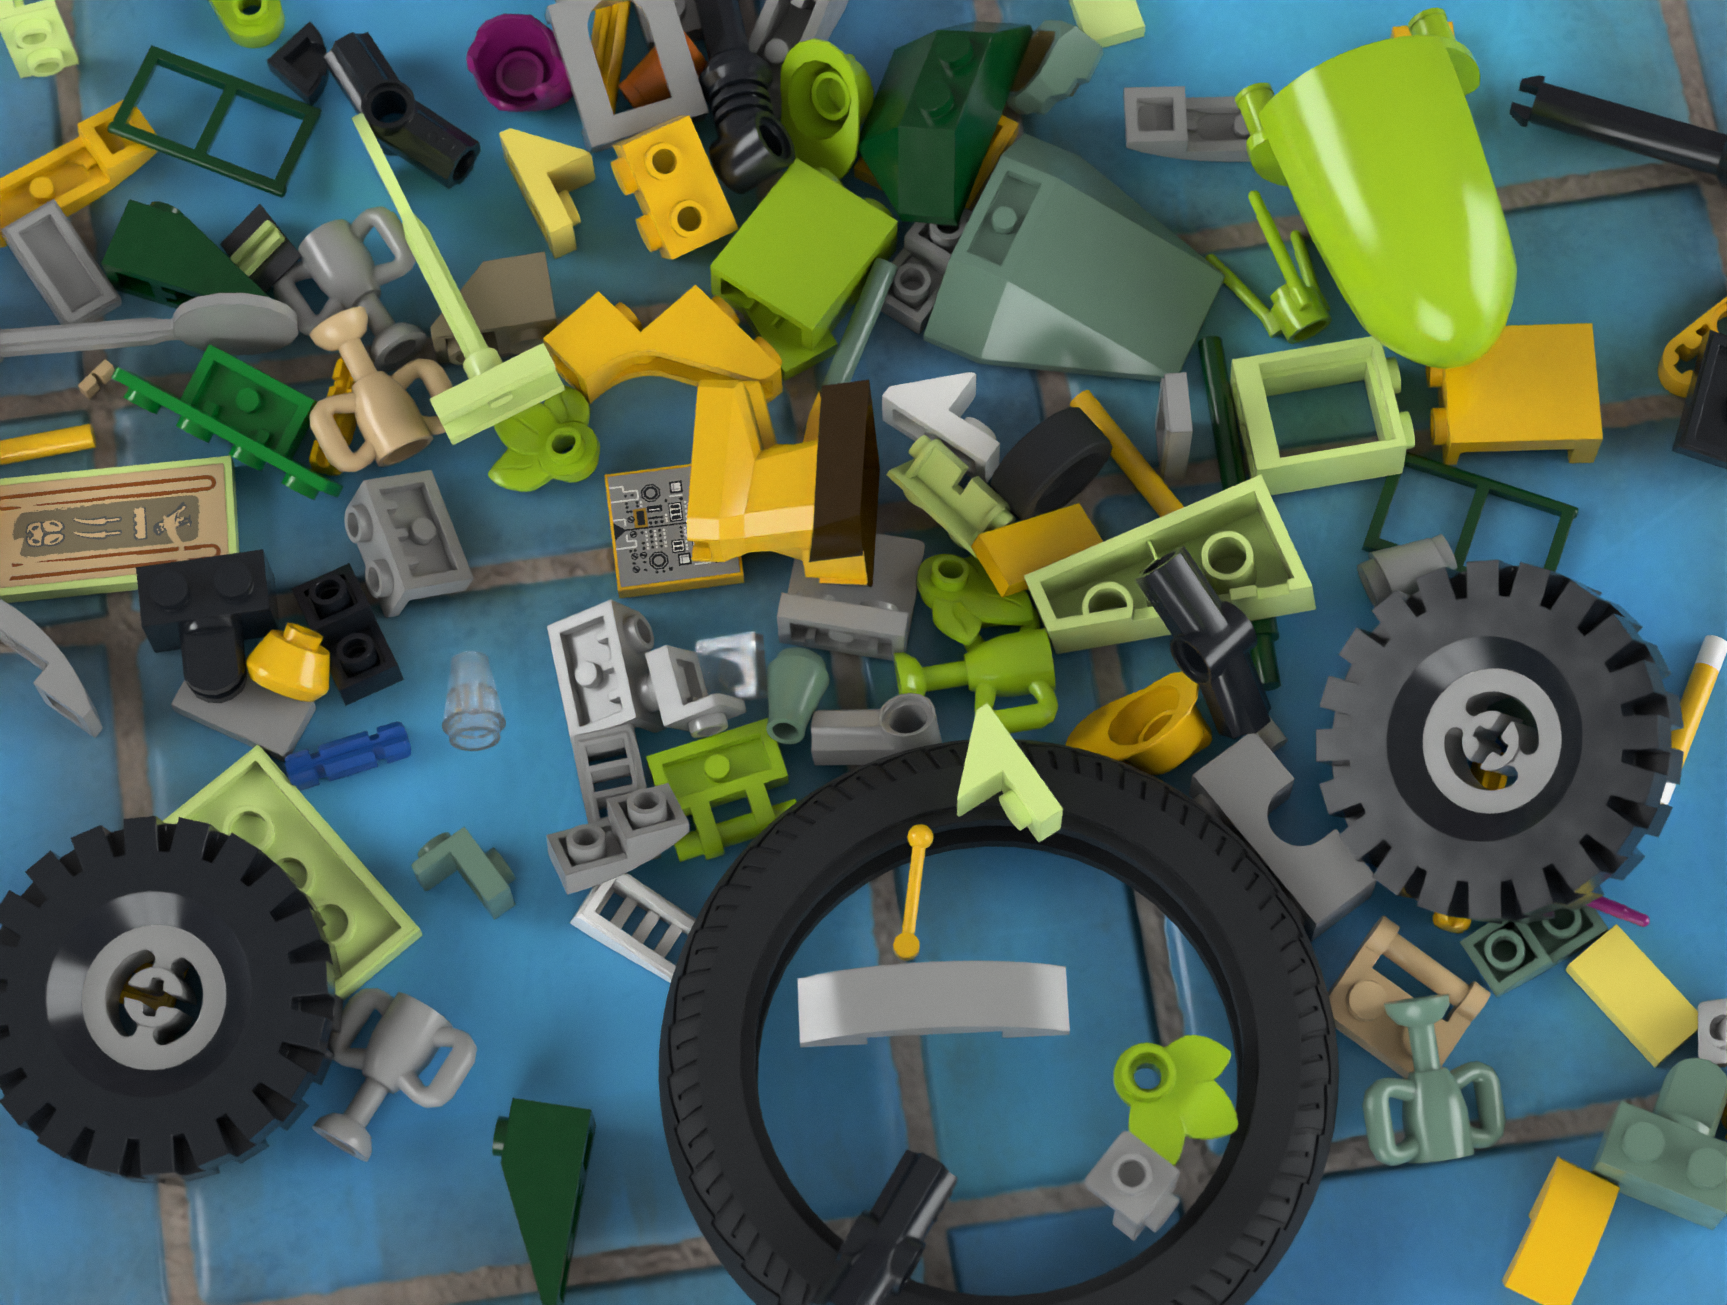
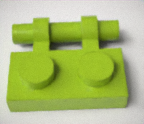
[646,717,797,862]

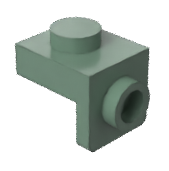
[411,827,516,920]

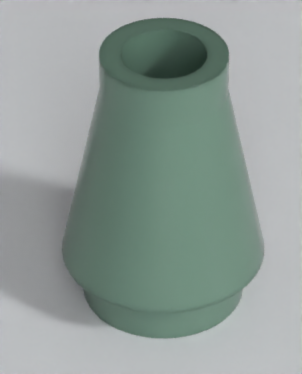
[766,647,830,744]

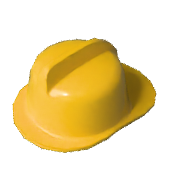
[1065,671,1213,775]

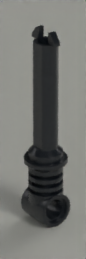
[695,0,796,195]
[1509,75,1727,189]

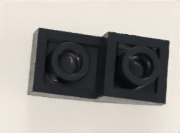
[292,563,404,706]

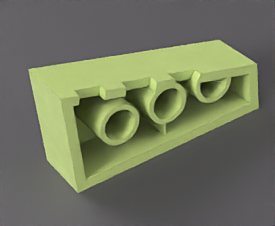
[1024,475,1316,654]

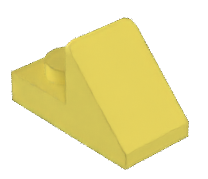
[499,128,596,259]

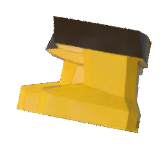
[687,379,880,588]

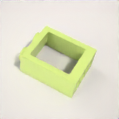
[1230,336,1415,495]

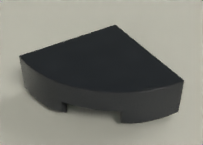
[266,22,329,106]

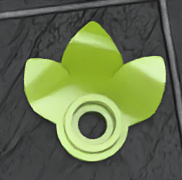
[488,385,600,492]
[916,554,1033,646]
[1113,1035,1238,1166]

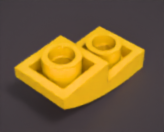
[1502,1156,1620,1305]

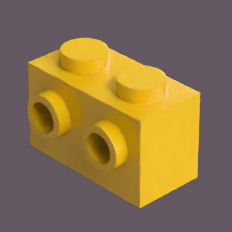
[611,115,739,260]

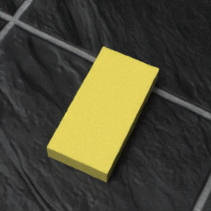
[1565,924,1698,1068]

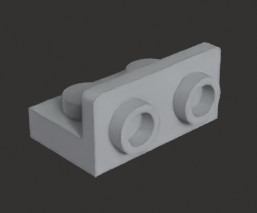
[344,470,474,618]
[547,600,667,741]

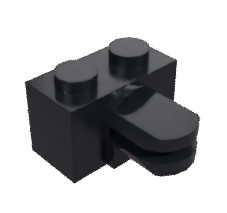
[136,549,280,703]

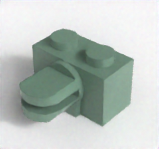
[1590,1057,1727,1230]

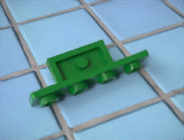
[111,344,344,500]

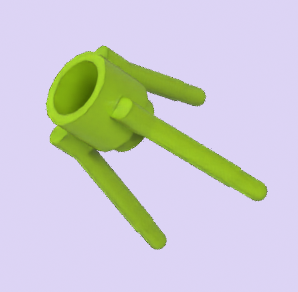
[1205,190,1332,344]

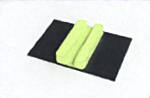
[220,204,302,293]

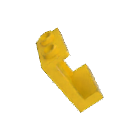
[1425,323,1603,465]

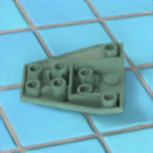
[924,133,1225,382]

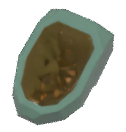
[1007,20,1103,115]

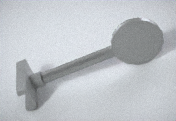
[0,293,298,362]

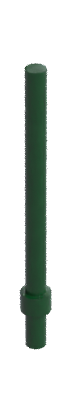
[1198,336,1281,691]

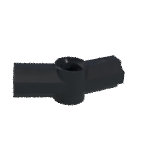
[323,32,481,189]
[1135,546,1272,739]
[810,1149,958,1305]

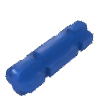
[285,721,411,791]

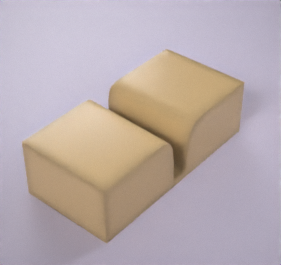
[78,359,115,400]

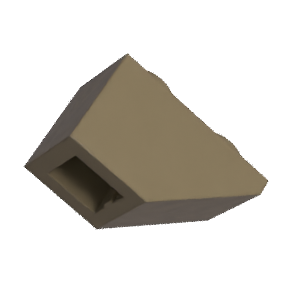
[430,251,558,365]

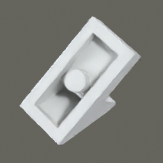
[882,372,1000,483]

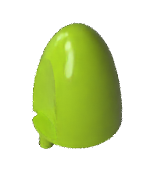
[1235,8,1517,369]

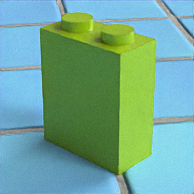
[710,158,898,351]

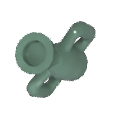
[1362,994,1506,1166]

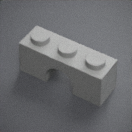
[1189,733,1377,942]

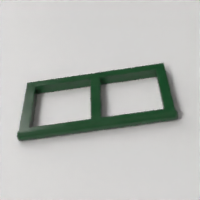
[108,45,322,198]
[1362,451,1579,572]

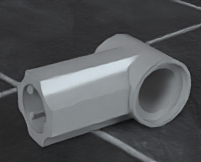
[811,693,942,765]

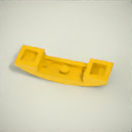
[0,100,158,248]

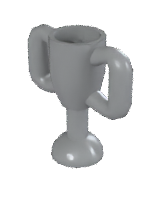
[273,206,427,372]
[312,988,477,1162]

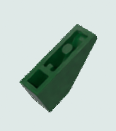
[101,199,269,309]
[492,1098,596,1305]

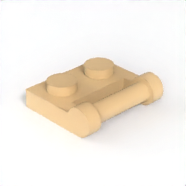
[1328,915,1491,1079]

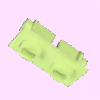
[886,435,1016,558]

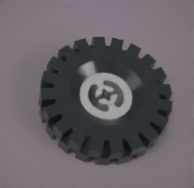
[1316,560,1684,924]
[0,816,343,1184]

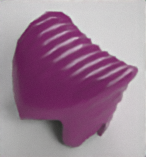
[466,13,573,112]

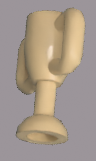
[309,306,453,472]

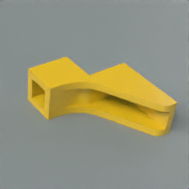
[543,284,783,404]

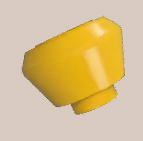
[245,623,330,702]

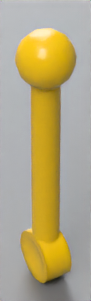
[893,824,934,961]

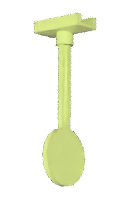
[351,113,565,445]

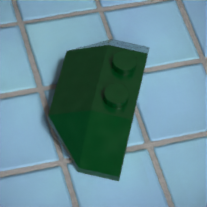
[858,21,1034,226]

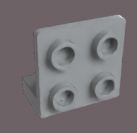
[777,533,925,661]

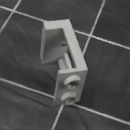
[545,0,709,154]

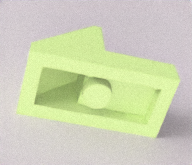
[957,703,1063,842]

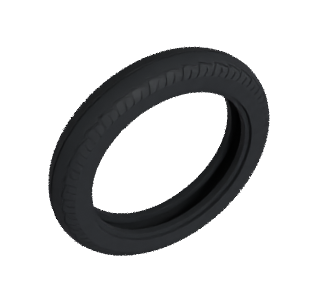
[659,739,1339,1305]

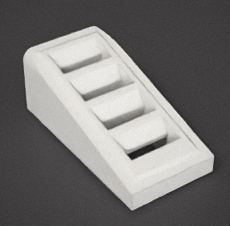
[570,873,696,983]

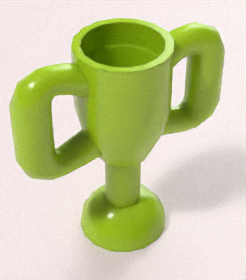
[893,606,1059,734]

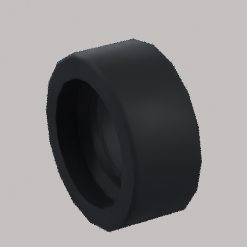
[991,407,1112,521]

